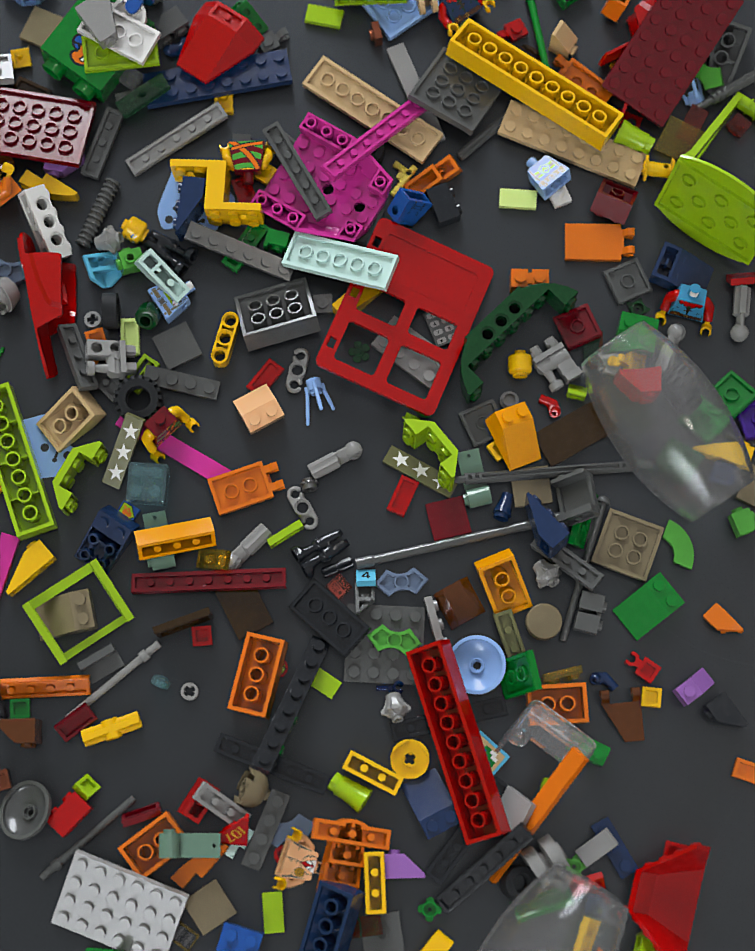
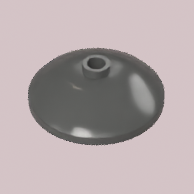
[0,780,51,840]

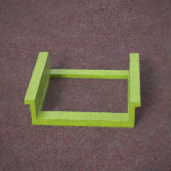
[22,559,134,665]

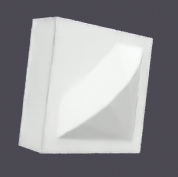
[549,185,572,209]

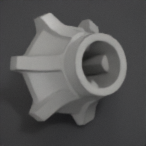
[94,225,124,254]
[533,559,562,589]
[381,692,411,723]

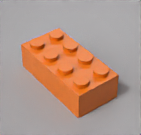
[227,631,289,719]

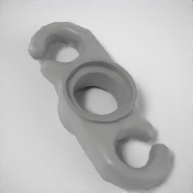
[286,348,310,393]
[287,486,318,530]

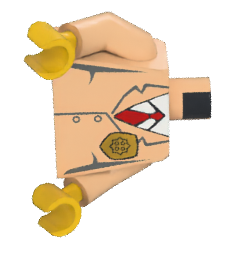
[273,827,322,890]

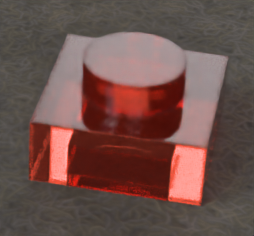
[725,112,752,139]

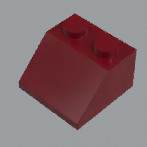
[590,178,638,225]

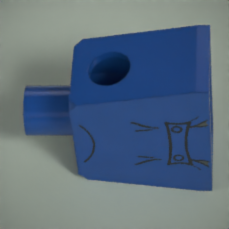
[387,187,433,226]

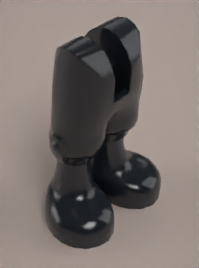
[142,229,198,278]
[290,528,350,579]

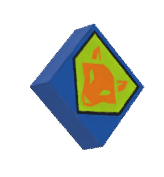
[118,500,141,521]

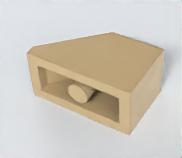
[548,20,578,60]

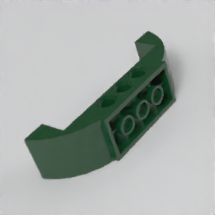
[459,283,578,404]

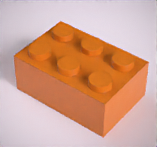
[525,682,589,727]
[117,811,184,877]

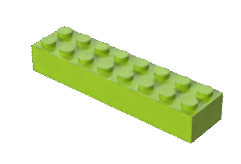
[0,382,58,541]

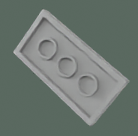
[371,315,440,390]

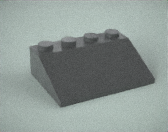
[234,277,321,352]

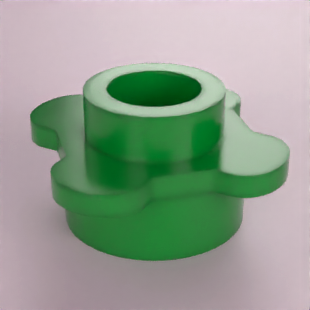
[418,897,442,922]

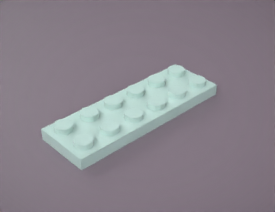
[281,231,400,292]

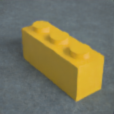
[342,750,404,796]
[364,851,386,914]

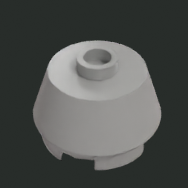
[0,277,21,315]

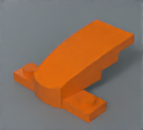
[311,818,391,891]

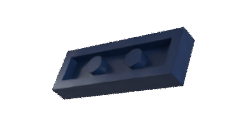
[590,816,639,879]

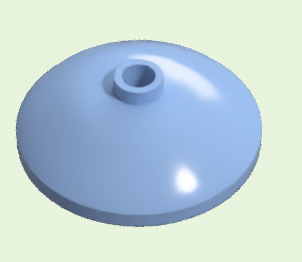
[452,635,506,695]

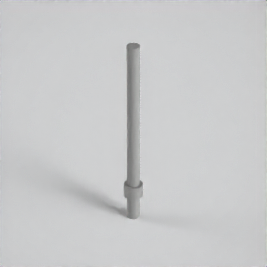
[65,641,162,717]

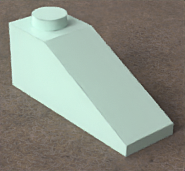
[134,248,191,303]

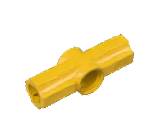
[81,711,143,747]

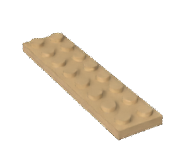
[302,55,444,164]
[497,100,647,189]

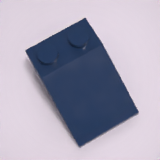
[400,768,459,840]

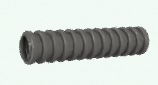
[75,178,121,249]

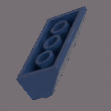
[299,880,365,951]

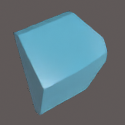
[82,251,122,288]

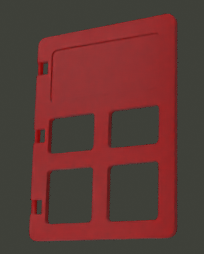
[316,218,494,416]

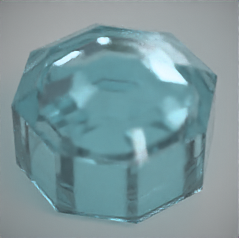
[151,674,171,690]

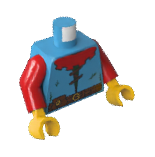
[655,284,714,336]

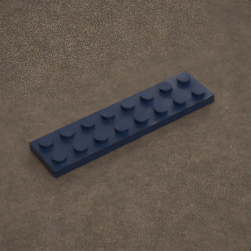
[142,49,293,109]

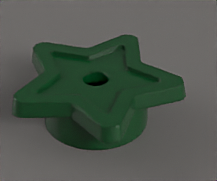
[626,298,650,316]

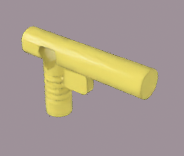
[390,160,418,197]

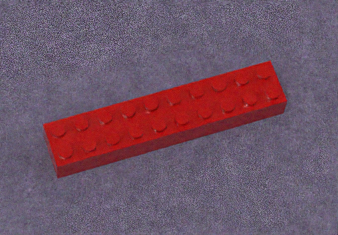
[406,639,511,845]

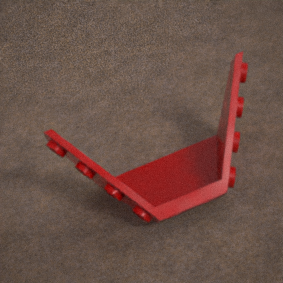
[627,843,711,951]

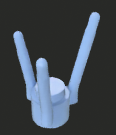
[682,78,705,109]
[304,377,335,426]

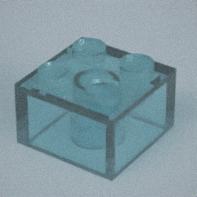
[126,462,170,506]

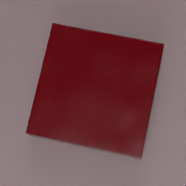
[553,303,603,351]
[425,495,472,541]

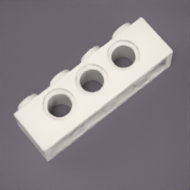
[18,184,72,260]

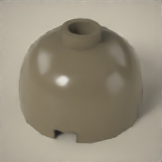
[234,767,270,808]

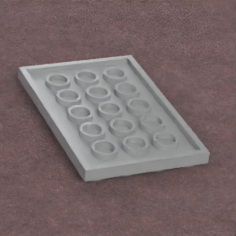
[51,849,190,951]

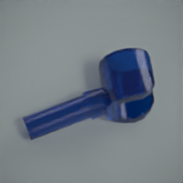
[376,681,404,694]

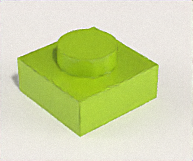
[72,774,101,801]

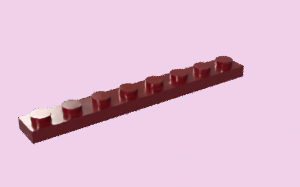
[131,567,287,594]

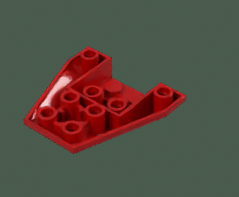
[176,1,265,84]

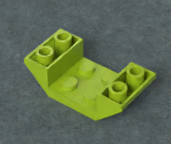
[402,418,458,492]
[52,441,108,516]

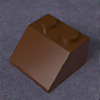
[0,718,42,748]

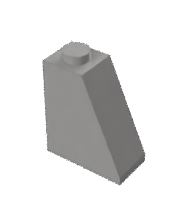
[74,0,118,50]

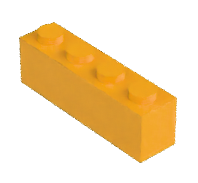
[134,517,216,561]

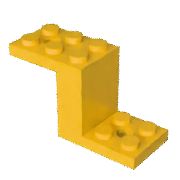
[170,159,265,227]

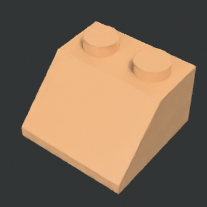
[233,384,285,435]

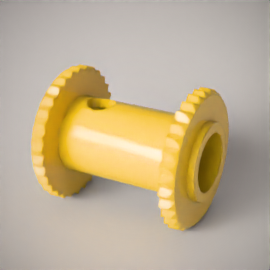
[642,155,675,181]

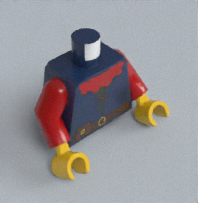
[438,0,495,37]

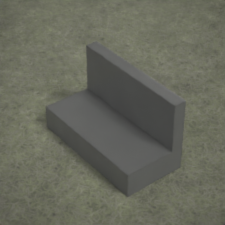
[77,644,125,685]

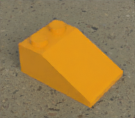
[485,401,541,471]
[473,548,533,614]

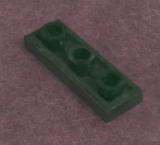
[115,73,172,119]

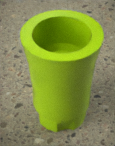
[613,119,656,155]
[327,772,373,814]

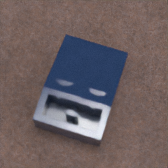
[173,176,206,242]
[649,241,714,291]
[525,492,570,559]
[74,505,140,575]

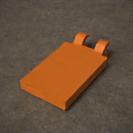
[553,54,612,103]
[564,223,635,262]
[207,461,285,516]

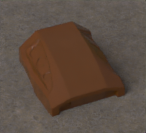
[433,577,486,630]

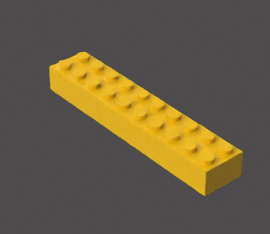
[445,18,624,151]

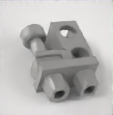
[528,336,583,393]
[85,339,137,379]

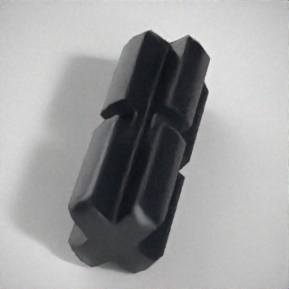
[321,557,354,578]

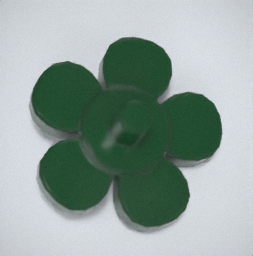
[349,341,370,363]

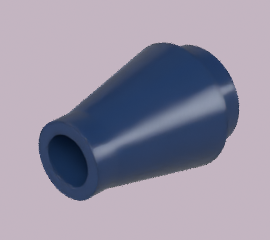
[493,492,513,522]

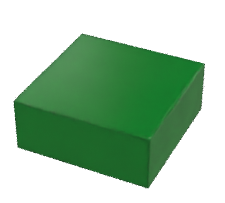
[10,698,31,719]

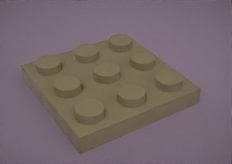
[590,508,665,583]

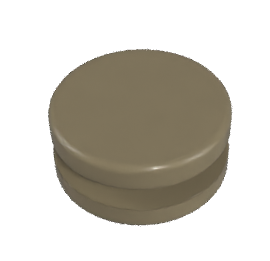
[525,603,562,641]

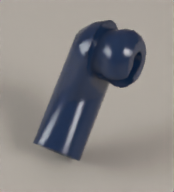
[163,36,186,57]
[589,672,618,692]

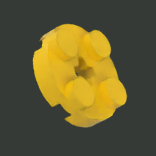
[390,739,429,779]

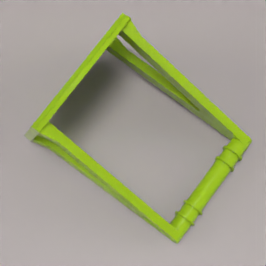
[654,91,755,265]

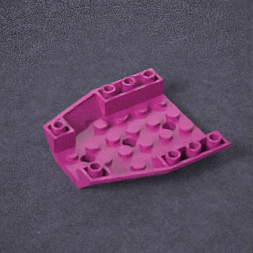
[250,112,393,242]

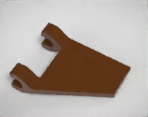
[599,687,645,742]

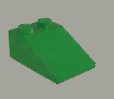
[612,572,685,641]

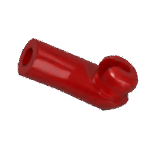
[538,394,561,418]

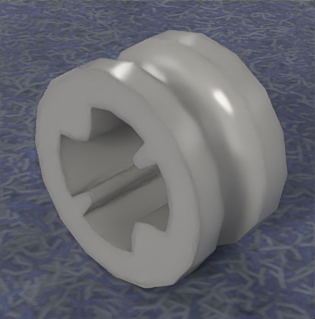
[84,311,102,330]
[181,682,199,701]

